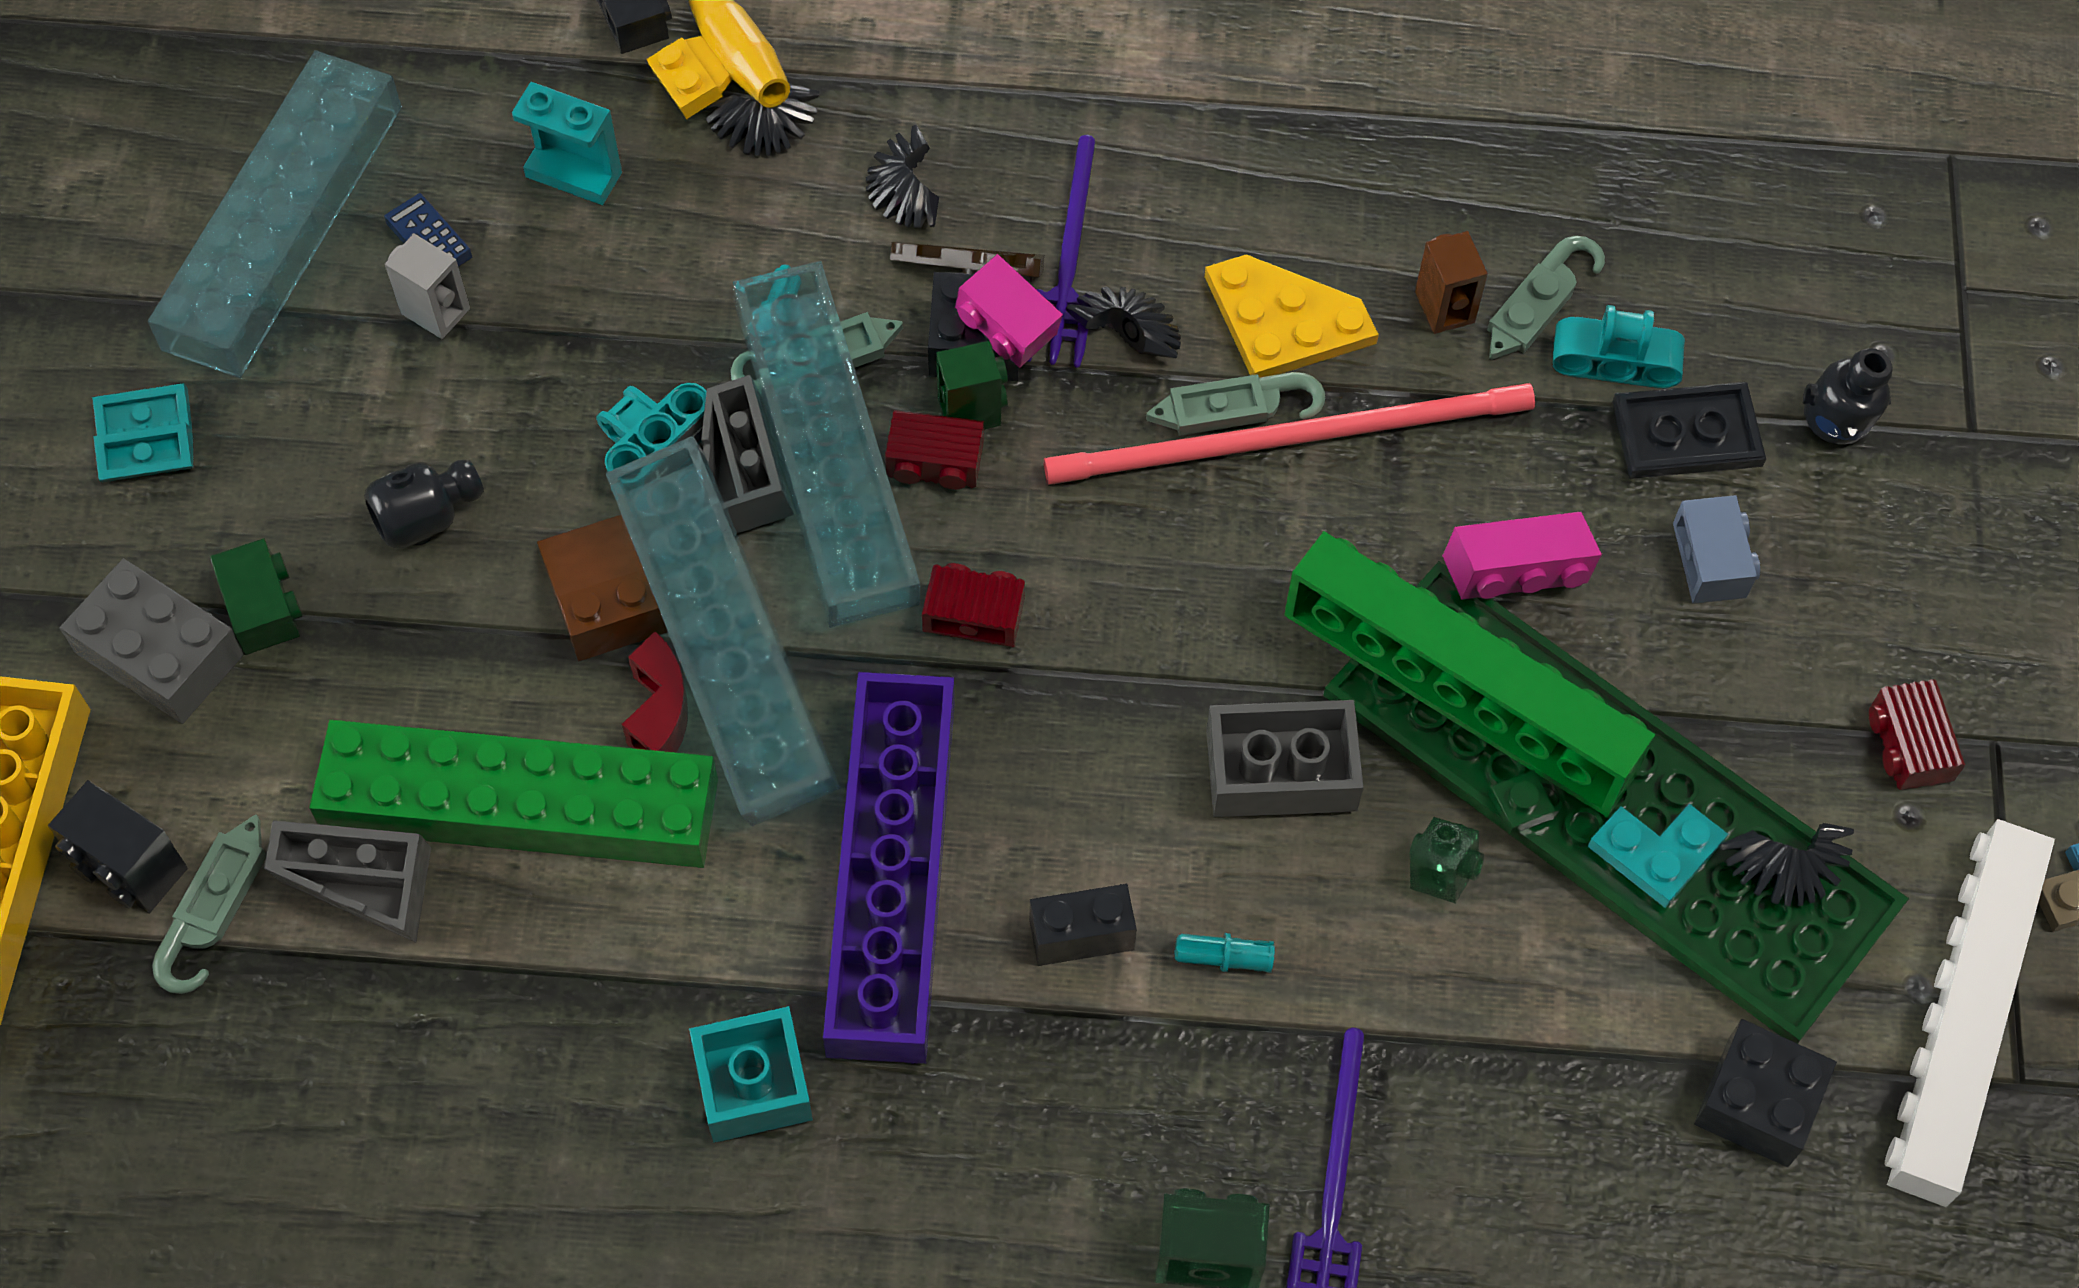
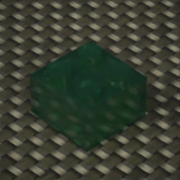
[1154,1188,1270,1288]

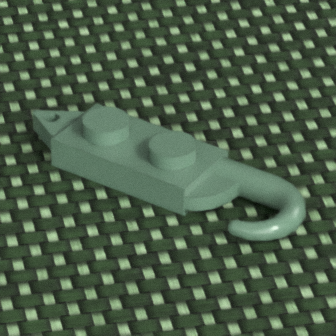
[1487,236,1605,360]
[152,815,267,994]

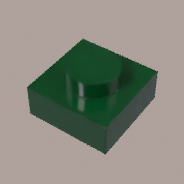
[1488,770,1556,835]

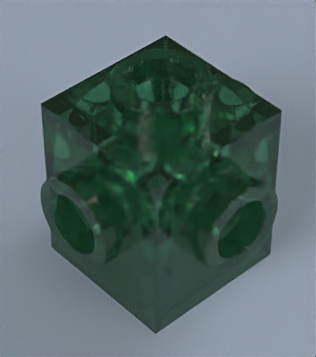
[1409,817,1484,904]

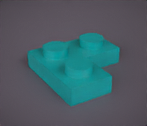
[1588,804,1728,908]

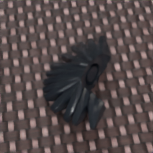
[703,85,820,157]
[866,125,939,228]
[1065,287,1181,359]
[1720,823,1854,906]

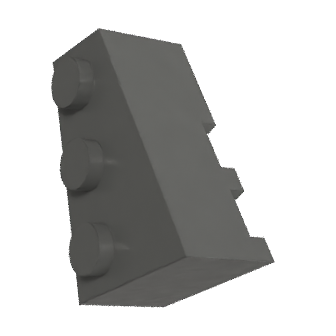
[693,375,794,543]
[264,820,432,943]

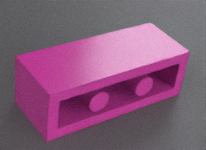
[1442,512,1602,600]

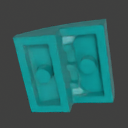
[92,383,194,482]

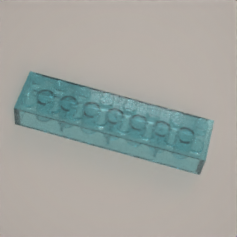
[148,50,402,378]
[733,261,920,628]
[605,436,841,826]

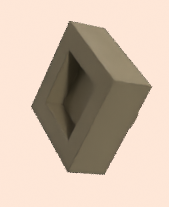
[2038,870,2079,932]

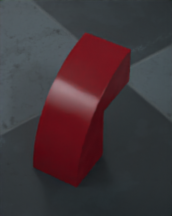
[622,632,688,753]

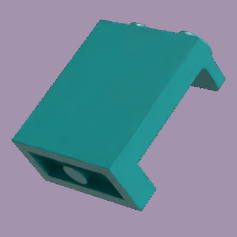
[512,82,622,205]

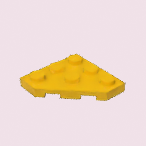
[1205,255,1379,377]

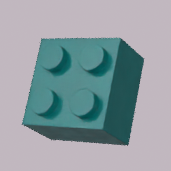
[689,1006,813,1143]

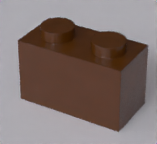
[1415,231,1488,334]

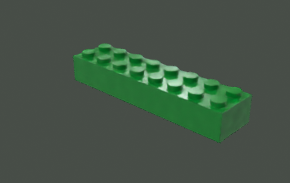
[1284,531,1656,818]
[309,720,718,868]

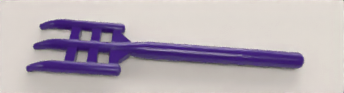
[1027,134,1095,368]
[1286,1027,1364,1288]

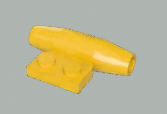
[646,0,790,119]

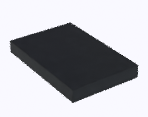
[1612,382,1766,479]

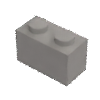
[385,233,470,339]

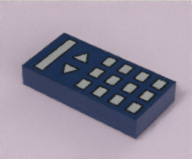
[384,193,473,267]

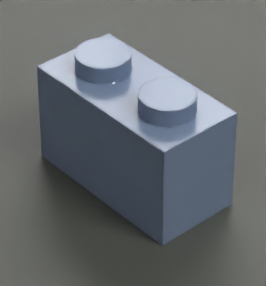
[1673,495,1760,603]

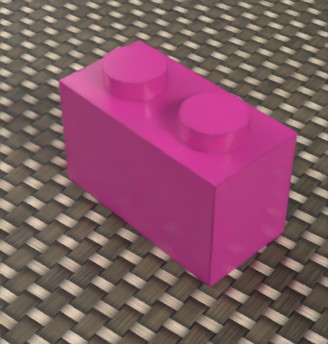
[955,254,1063,368]

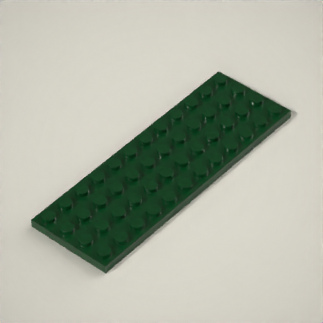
[1323,561,1909,1044]

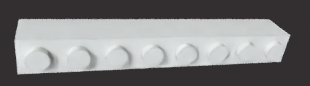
[1885,819,2055,1207]

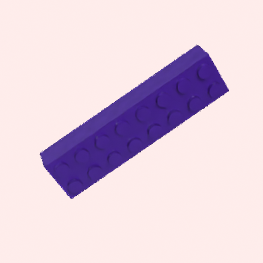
[823,672,955,1064]

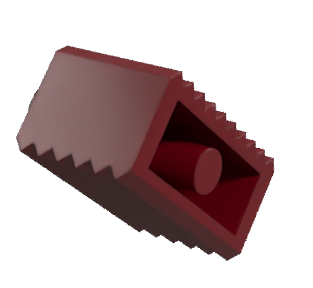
[885,410,984,490]
[922,563,1025,647]
[1869,679,1965,790]

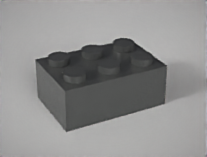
[59,558,245,724]
[1206,700,1364,817]

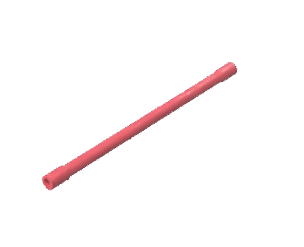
[1043,383,1535,485]

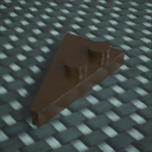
[890,242,1045,282]

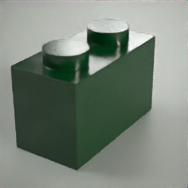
[936,341,1008,430]
[210,538,303,655]

